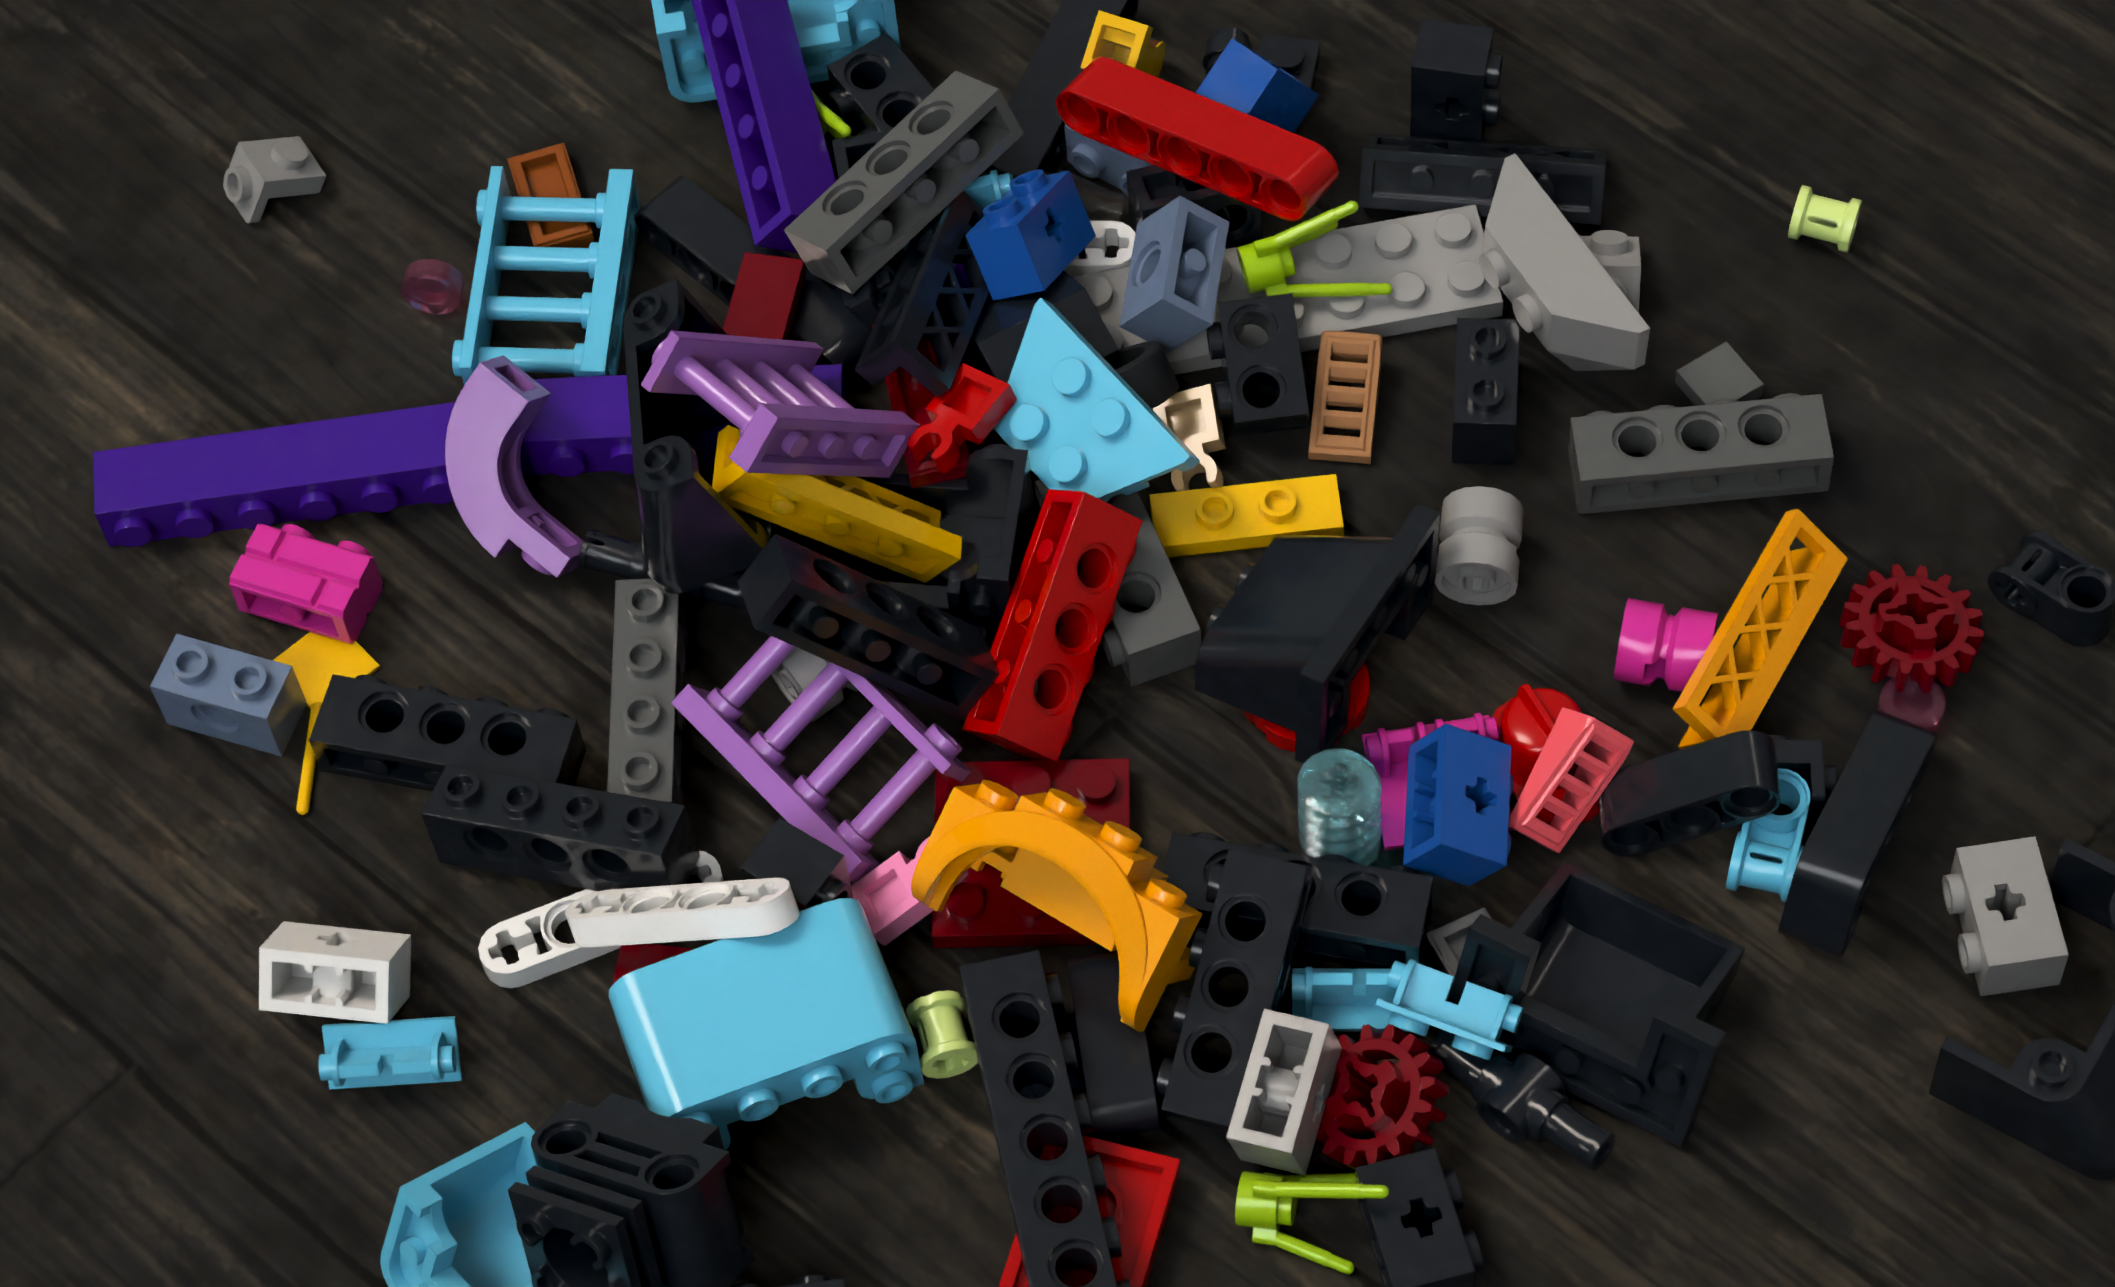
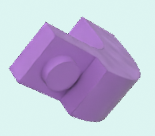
[445,355,583,578]

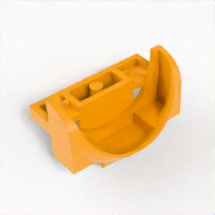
[911,780,1202,1032]

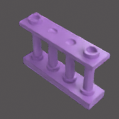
[641,330,920,478]
[671,636,971,883]

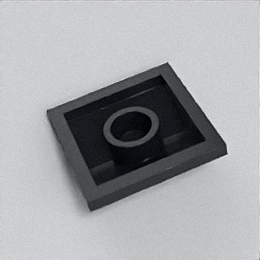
[950,270,1119,383]

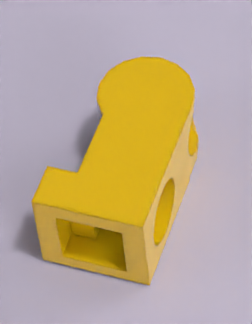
[1080,10,1165,77]

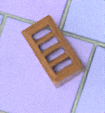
[1308,330,1383,464]

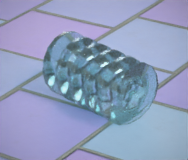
[1297,749,1381,866]

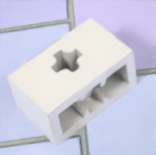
[259,921,411,1024]

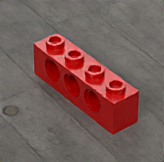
[962,489,1143,762]

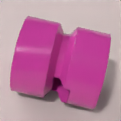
[1614,598,1718,692]

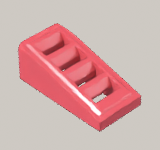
[1508,707,1635,853]

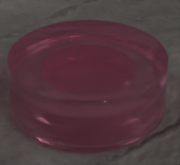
[401,259,464,314]
[1878,678,1945,732]

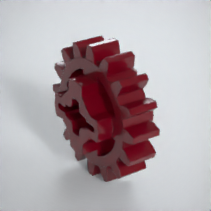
[1839,564,1984,694]
[1316,1024,1450,1170]

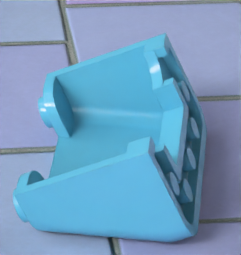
[380,1122,536,1287]

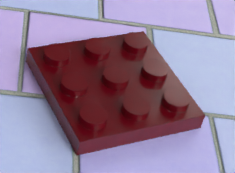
[932,758,1131,948]

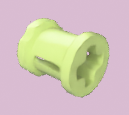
[1788,185,1862,253]
[906,990,978,1079]

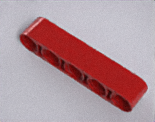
[1056,56,1339,221]

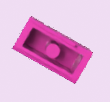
[229,524,383,644]

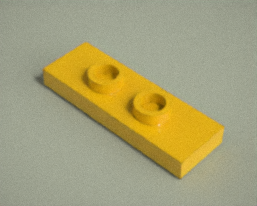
[1149,474,1344,558]

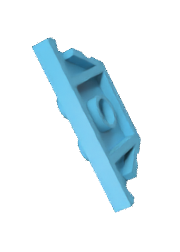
[993,298,1200,503]

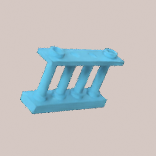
[452,166,641,385]

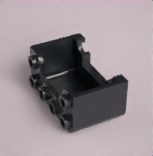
[760,444,1034,643]

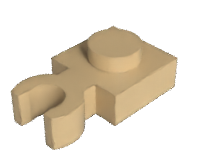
[1153,384,1226,491]

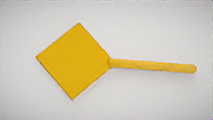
[273,632,381,815]

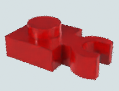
[907,363,1017,474]

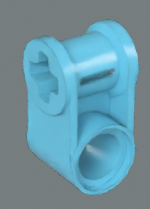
[1725,768,1810,902]

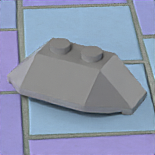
[1479,153,1650,371]

